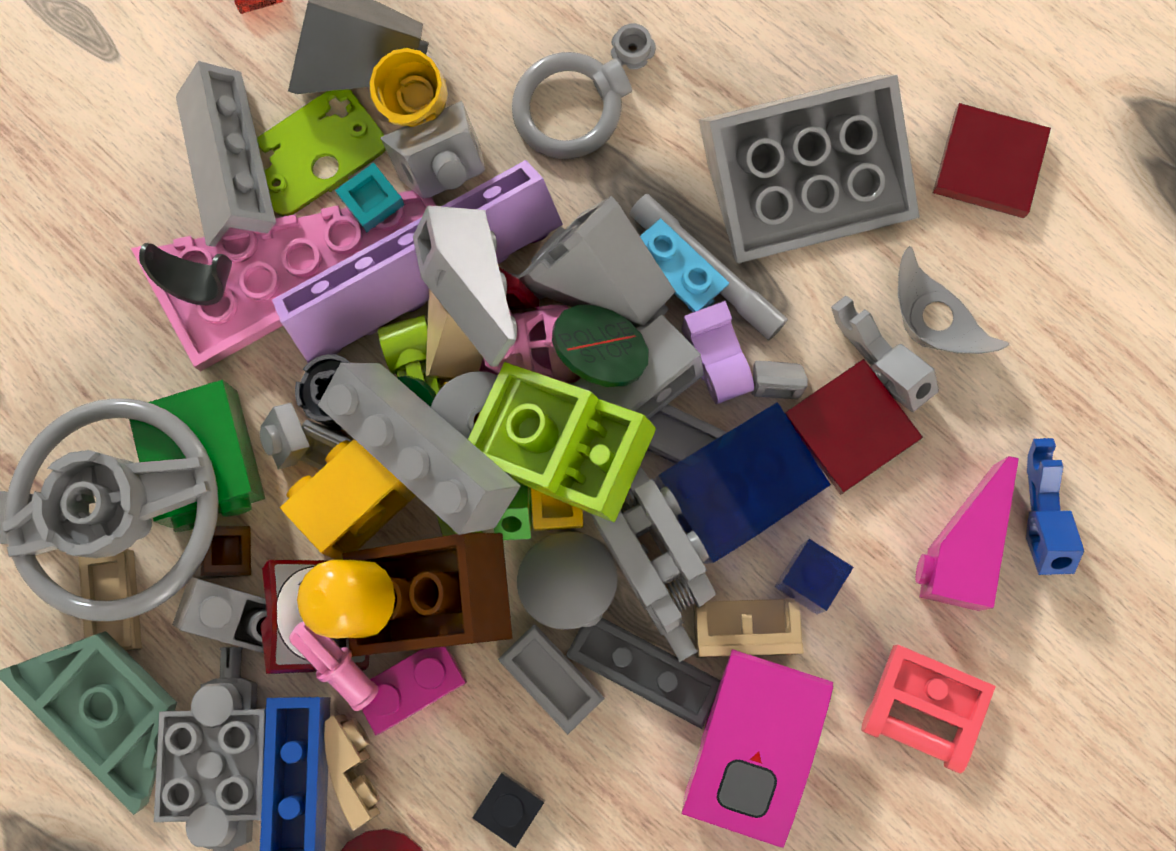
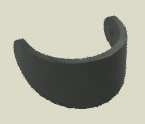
[139,243,232,305]

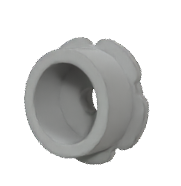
[611,23,656,69]

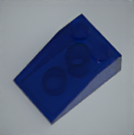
[653,402,831,564]

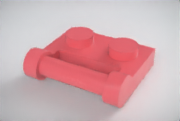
[861,644,996,774]

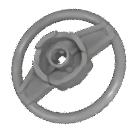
[2,399,219,621]

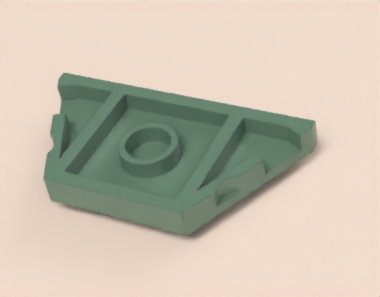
[0,631,177,815]

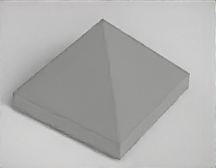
[300,420,350,470]

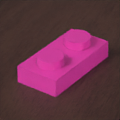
[362,646,467,736]

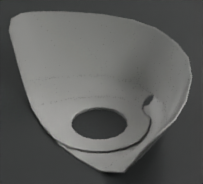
[898,246,1009,354]

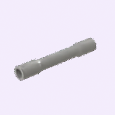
[629,194,788,341]

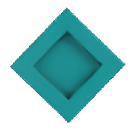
[335,162,405,233]

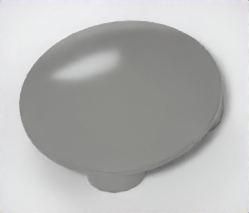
[517,532,617,630]

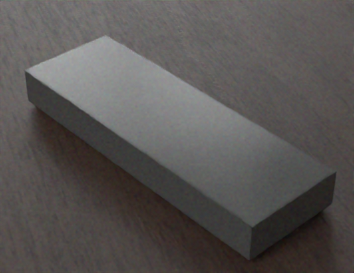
[566,618,721,729]

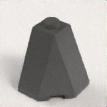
[288,0,429,94]

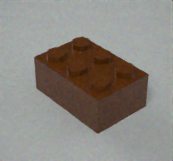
[342,533,513,657]

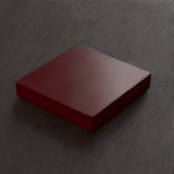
[933,103,1051,218]
[783,359,923,495]

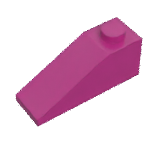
[915,456,1019,611]

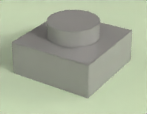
[260,402,310,470]

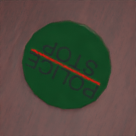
[552,305,649,387]

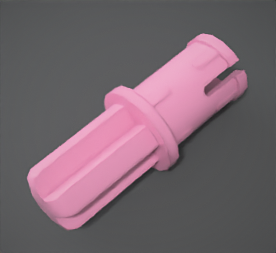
[289,622,379,711]

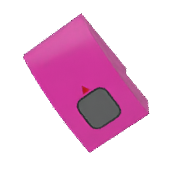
[681,649,834,848]

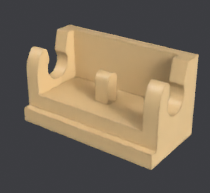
[693,598,804,658]

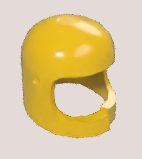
[369,48,448,127]
[297,559,395,639]

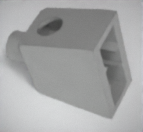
[380,101,485,198]

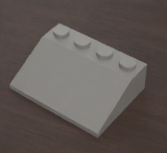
[699,75,920,263]

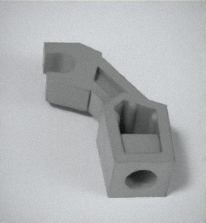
[831,296,939,412]

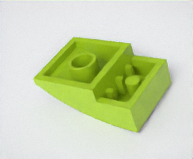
[468,362,657,523]

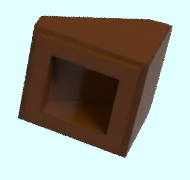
[193,526,251,579]

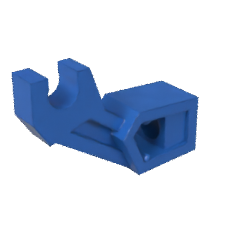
[1026,438,1084,575]

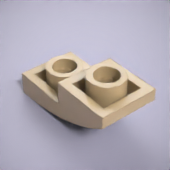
[324,714,380,831]

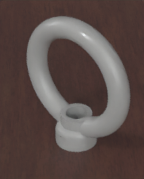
[512,52,632,159]

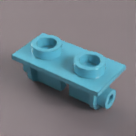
[640,218,729,312]

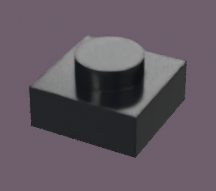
[472,772,545,848]

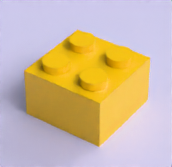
[279,439,416,560]

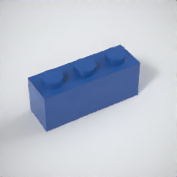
[260,697,331,851]

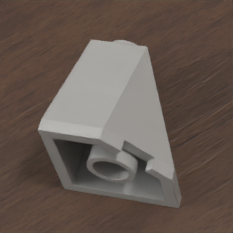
[518,196,676,328]

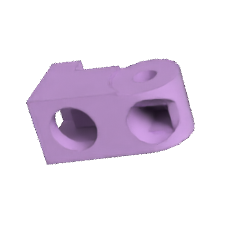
[682,301,754,404]

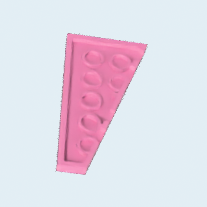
[131,190,436,372]

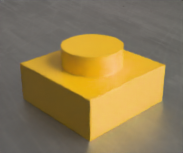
[531,488,584,531]

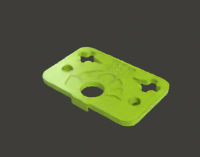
[257,89,386,217]

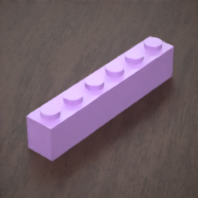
[272,160,563,363]

